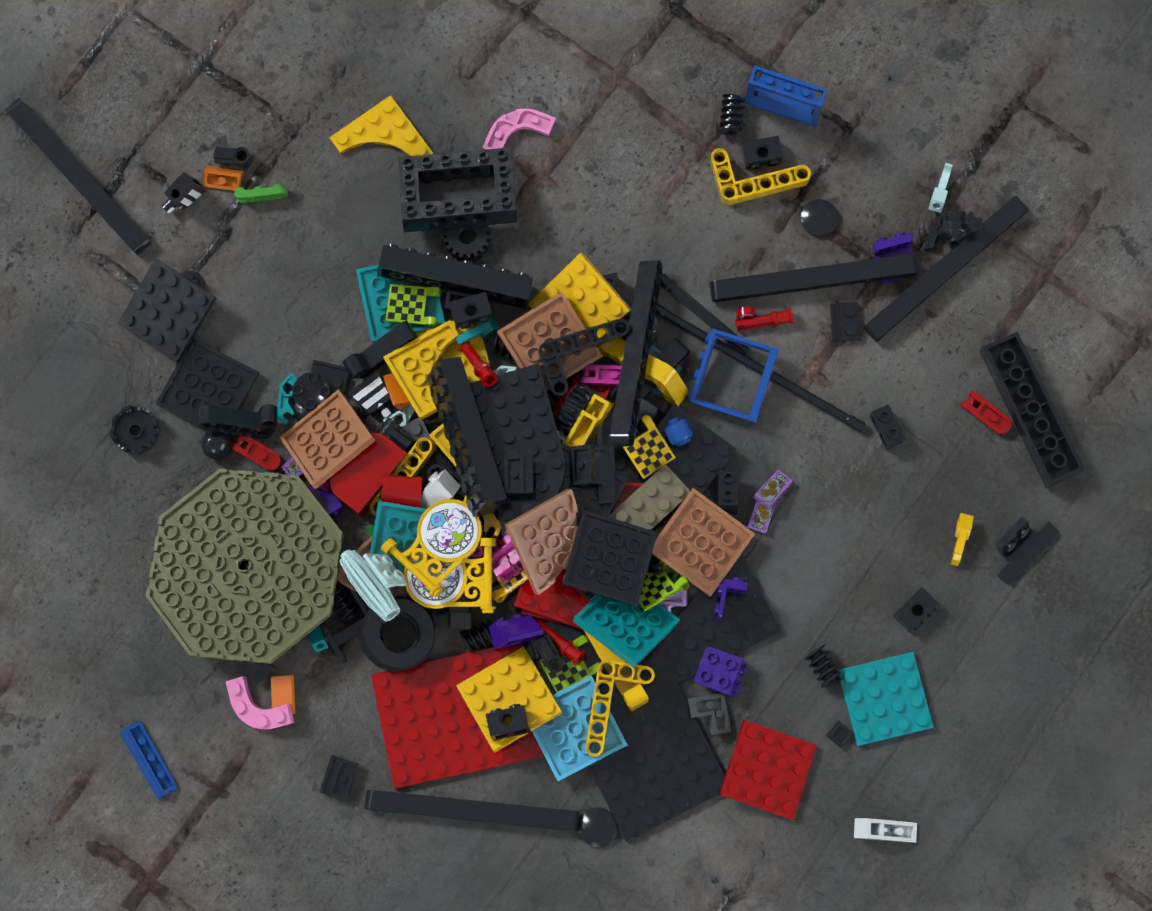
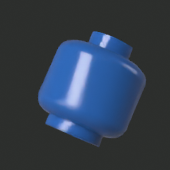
[664,417,693,447]

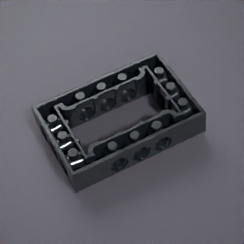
[398,147,517,233]

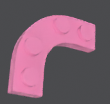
[482,108,556,150]
[225,676,294,729]

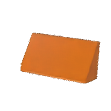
[203,166,244,191]
[383,374,411,411]
[271,675,295,714]

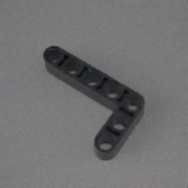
[538,318,630,398]

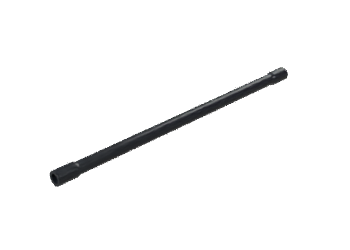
[655,303,866,433]

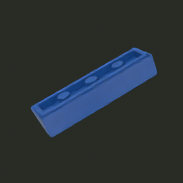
[120,721,178,799]

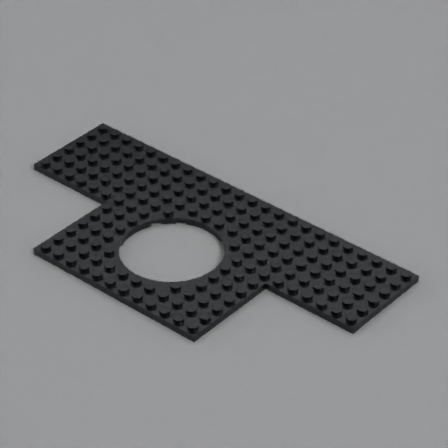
[428,425,781,841]

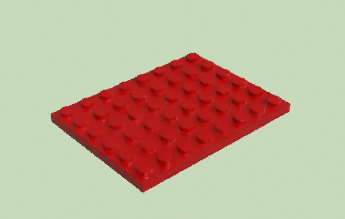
[371,643,544,789]

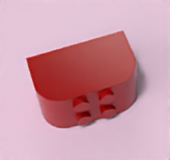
[330,433,407,519]

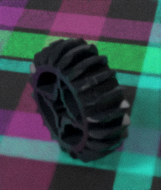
[556,384,596,434]

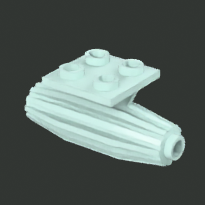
[339,550,407,622]

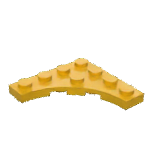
[329,95,434,156]
[383,320,459,420]

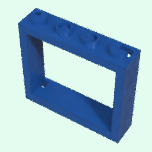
[745,65,827,127]
[688,329,779,423]

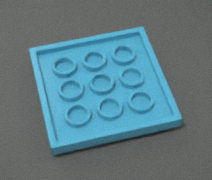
[532,675,628,782]

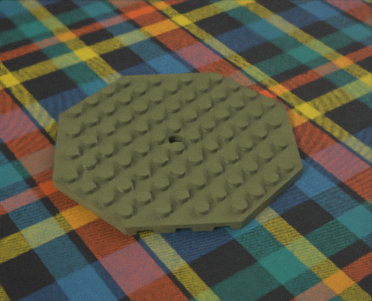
[146,469,344,664]

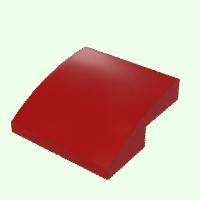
[382,475,422,508]

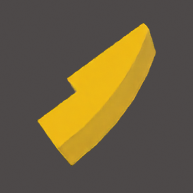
[564,394,614,448]

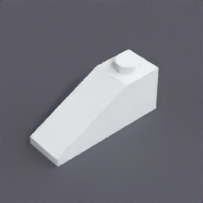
[421,469,461,509]
[854,818,917,843]

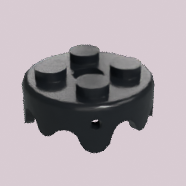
[110,405,160,454]

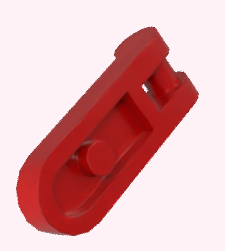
[960,390,1011,435]
[231,435,281,471]

